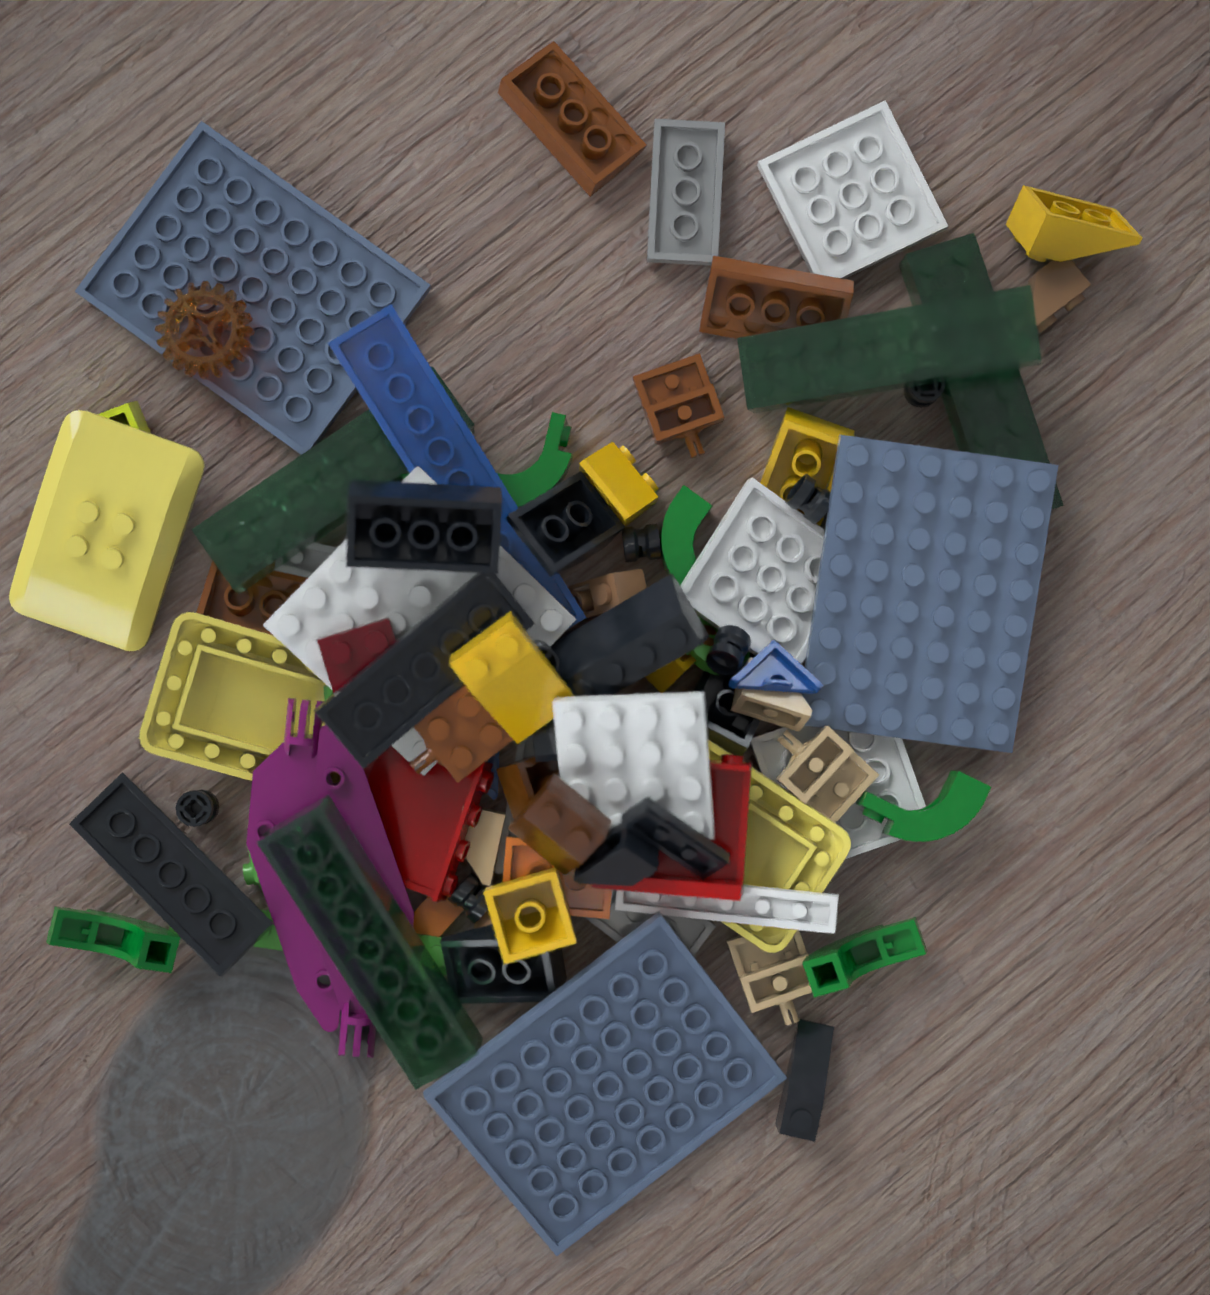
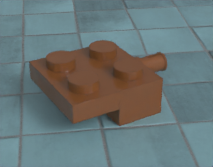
[633,353,725,459]
[409,684,513,782]

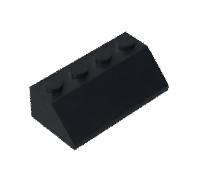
[346,480,502,574]
[550,573,710,697]

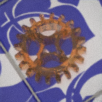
[155,281,255,380]

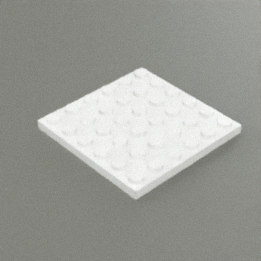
[263,466,576,776]

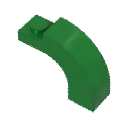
[497,412,572,508]
[659,485,712,585]
[855,770,992,842]
[46,906,180,973]
[802,917,928,998]

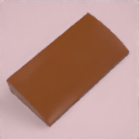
[498,41,647,197]
[699,256,854,357]
[196,556,308,635]

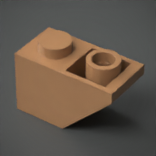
[1022,259,1091,335]
[568,569,647,620]

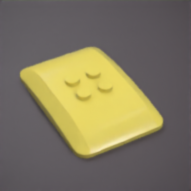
[9,410,205,651]
[139,612,341,783]
[708,739,851,953]

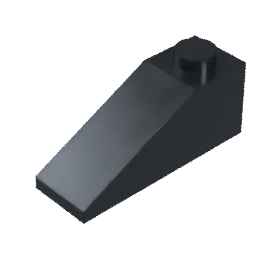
[775,1018,834,1142]

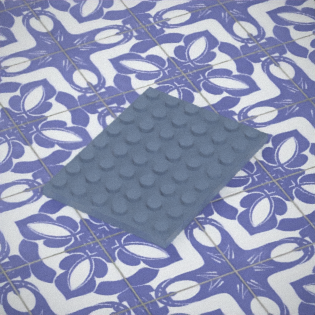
[75,121,432,459]
[801,435,1058,753]
[423,911,787,1256]

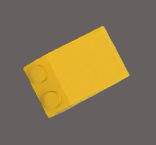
[1006,185,1142,262]
[760,407,855,526]
[450,611,575,744]

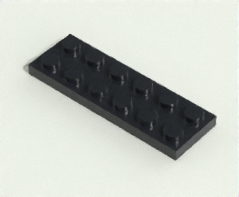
[314,573,535,769]
[69,772,274,977]

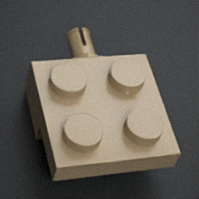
[775,725,879,823]
[726,930,812,1025]

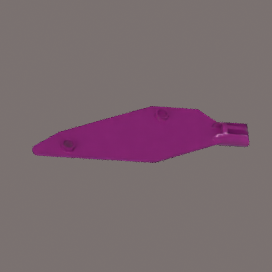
[246,698,340,1032]
[304,725,414,1058]

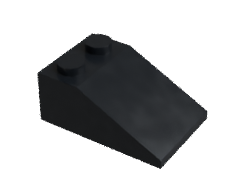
[505,471,625,577]
[692,652,761,756]
[440,924,567,1004]

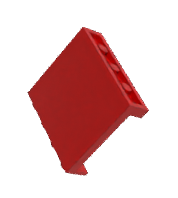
[364,746,494,902]
[591,754,752,901]

